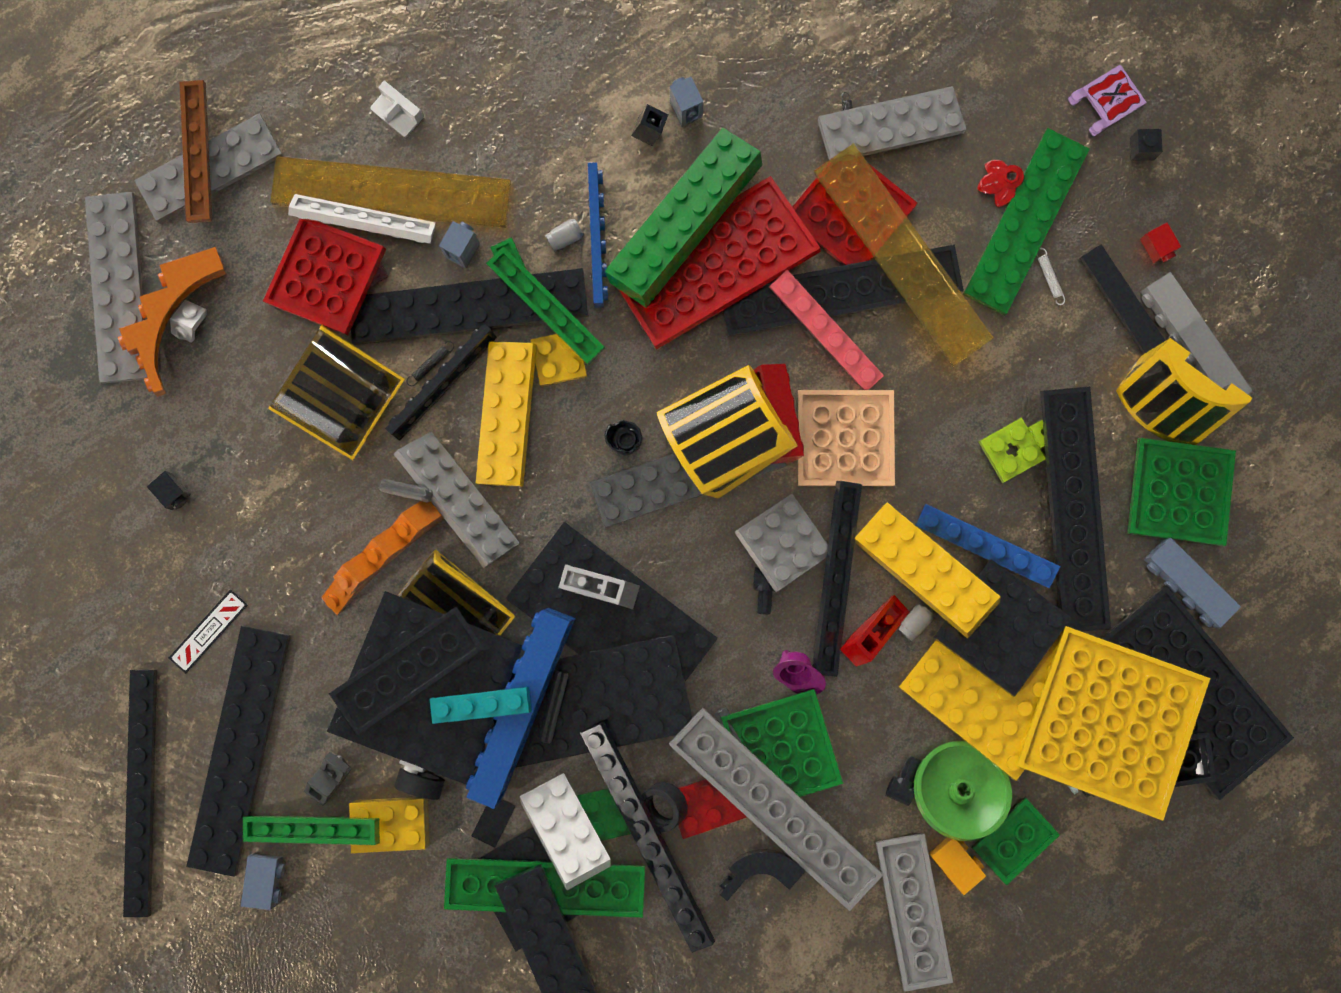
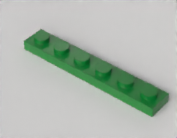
[486,247,605,365]
[243,816,380,845]

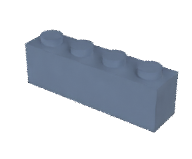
[1144,537,1241,628]

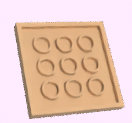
[797,390,895,487]

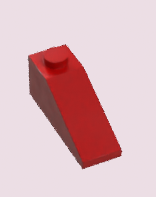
[840,595,910,667]

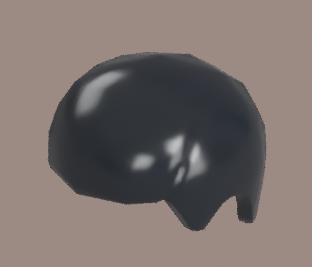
[604,420,643,456]

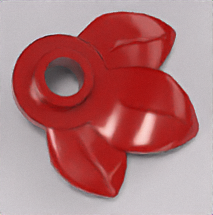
[977,160,1024,207]

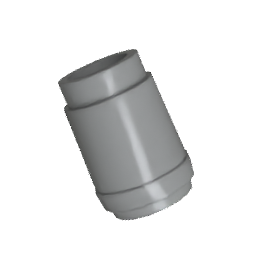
[545,219,583,252]
[897,604,934,642]

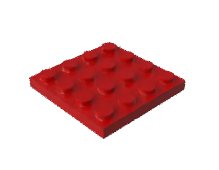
[792,157,918,265]
[263,218,386,336]

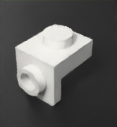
[170,300,207,343]

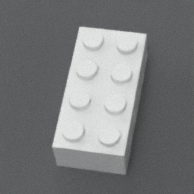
[520,773,611,890]

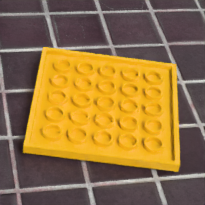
[1016,626,1210,821]
[898,631,1063,781]

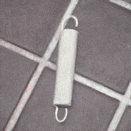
[1036,248,1065,305]

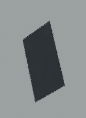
[471,800,515,848]

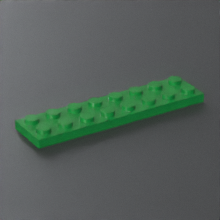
[962,128,1090,316]
[444,858,645,918]

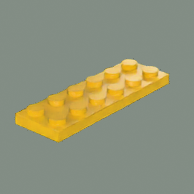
[475,342,537,487]

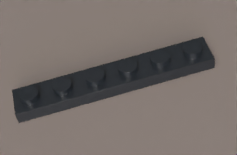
[385,324,497,441]

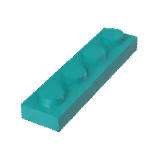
[430,687,532,724]

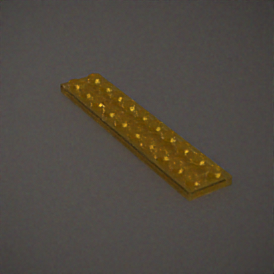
[814,143,993,367]
[270,156,511,228]

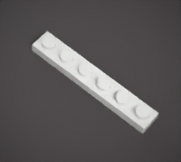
[288,194,436,243]

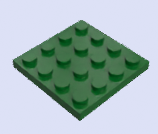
[1127,438,1236,546]
[721,689,843,797]

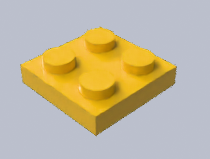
[530,334,587,387]

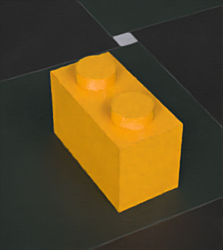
[928,837,986,895]

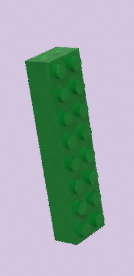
[605,127,763,308]

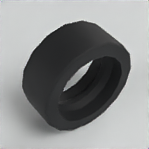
[394,768,445,800]
[642,782,688,832]

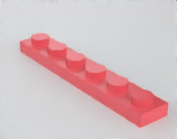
[769,270,884,390]

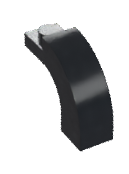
[719,849,806,901]

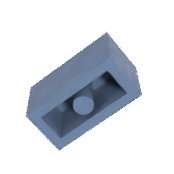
[670,77,704,127]
[439,221,480,268]
[241,853,285,910]

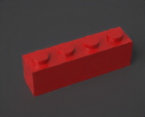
[753,364,804,464]

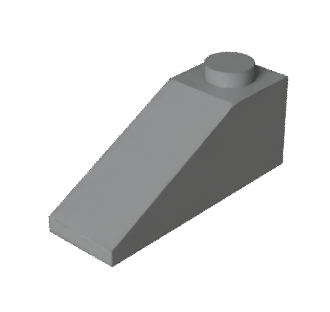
[558,565,640,609]

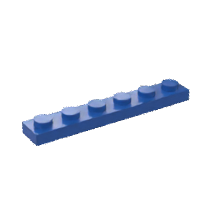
[588,162,608,308]
[915,504,1060,588]

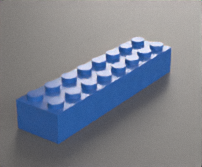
[466,608,575,809]

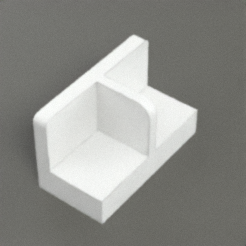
[370,81,424,138]

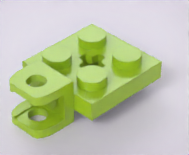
[979,417,1046,483]

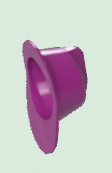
[772,650,826,695]

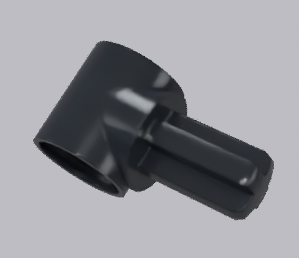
[753,567,775,615]
[885,756,921,806]

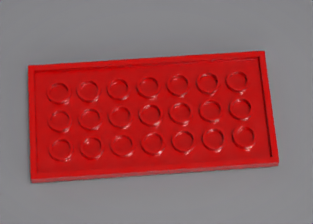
[617,176,821,350]

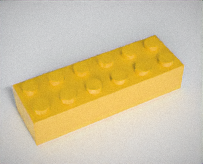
[855,502,1000,639]

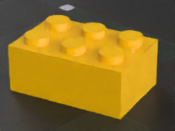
[349,797,430,853]

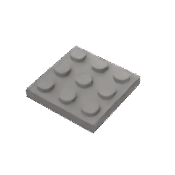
[735,494,828,592]

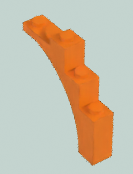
[118,247,226,397]
[321,501,445,615]

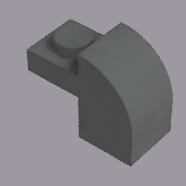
[304,752,351,806]

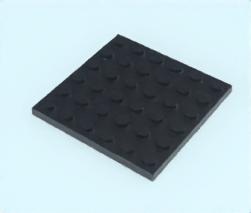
[327,591,522,785]

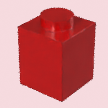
[1140,222,1181,263]

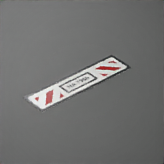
[168,589,248,674]

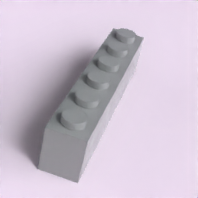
[1140,272,1252,409]

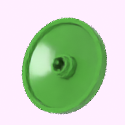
[914,741,1012,841]

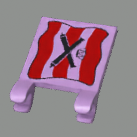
[1068,65,1147,136]

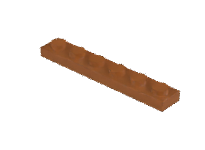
[179,80,212,223]

